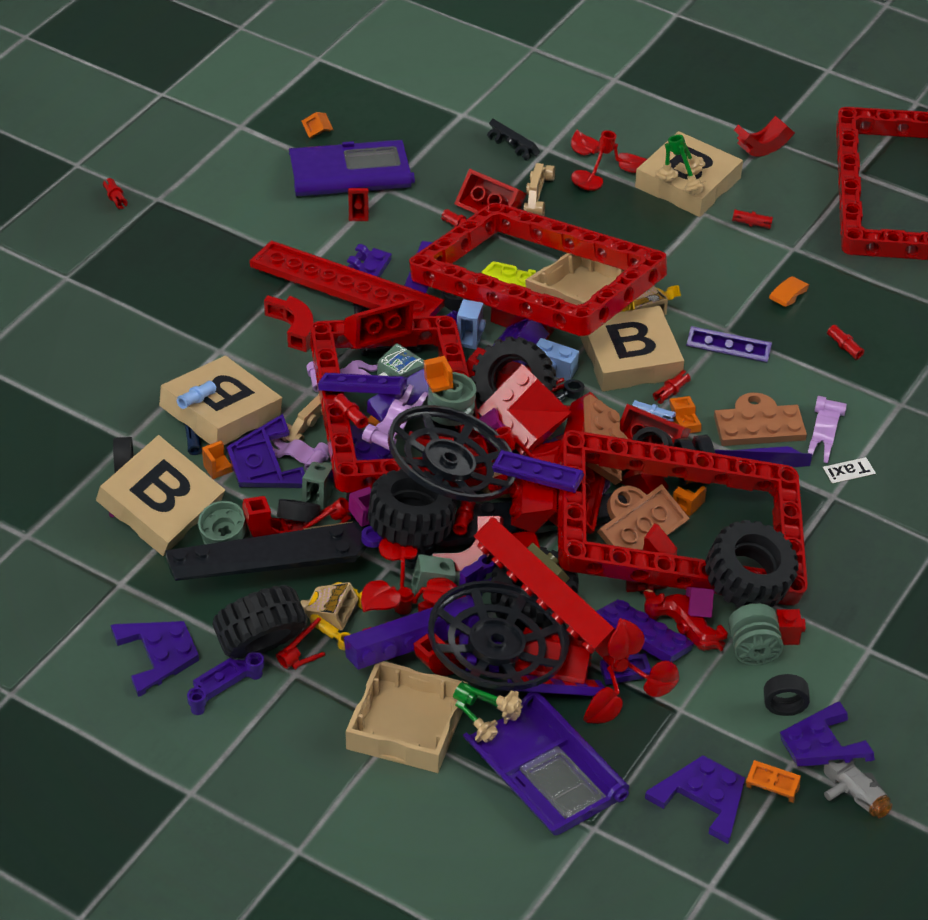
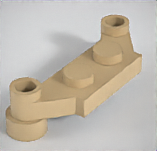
[524,163,555,216]
[280,394,323,442]

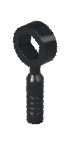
[555,379,585,401]

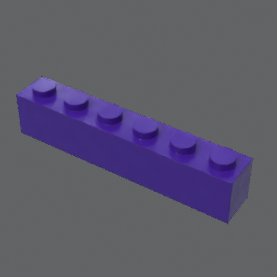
[344,595,480,670]

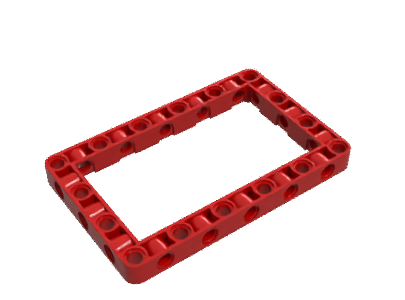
[836,107,928,260]
[409,203,667,336]
[310,316,489,493]
[558,430,808,605]

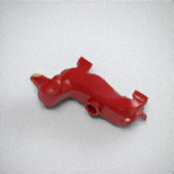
[643,590,728,652]

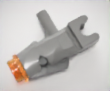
[824,759,892,818]

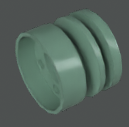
[198,501,251,545]
[728,603,784,665]

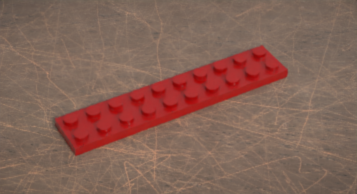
[250,240,444,317]

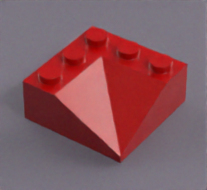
[477,364,572,457]

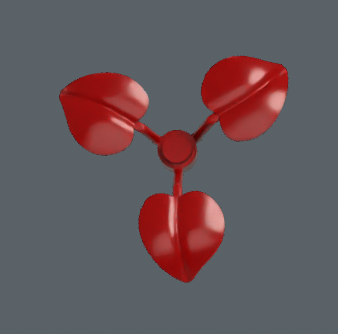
[571,129,647,191]
[486,426,561,494]
[361,538,462,615]
[583,618,680,723]

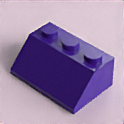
[493,319,549,365]

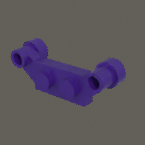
[187,652,264,715]

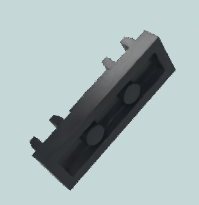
[487,118,540,161]

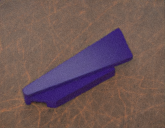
[714,446,812,467]

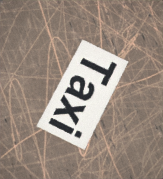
[823,457,876,483]

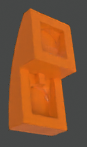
[769,276,809,307]
[669,396,701,433]

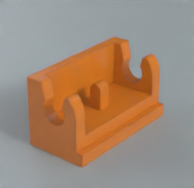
[746,760,801,803]

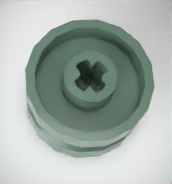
[427,372,476,426]

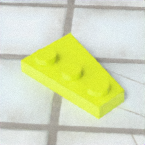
[481,261,536,287]

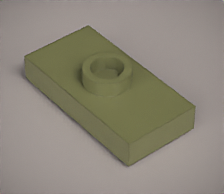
[528,543,570,583]

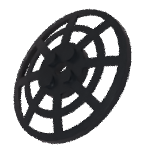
[387,405,515,502]
[428,580,570,691]

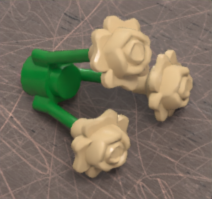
[655,134,706,195]
[453,681,522,743]

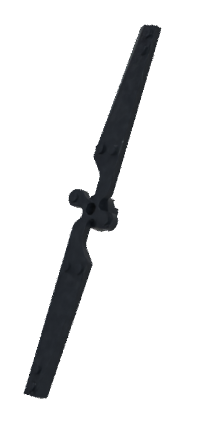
[166,493,648,581]

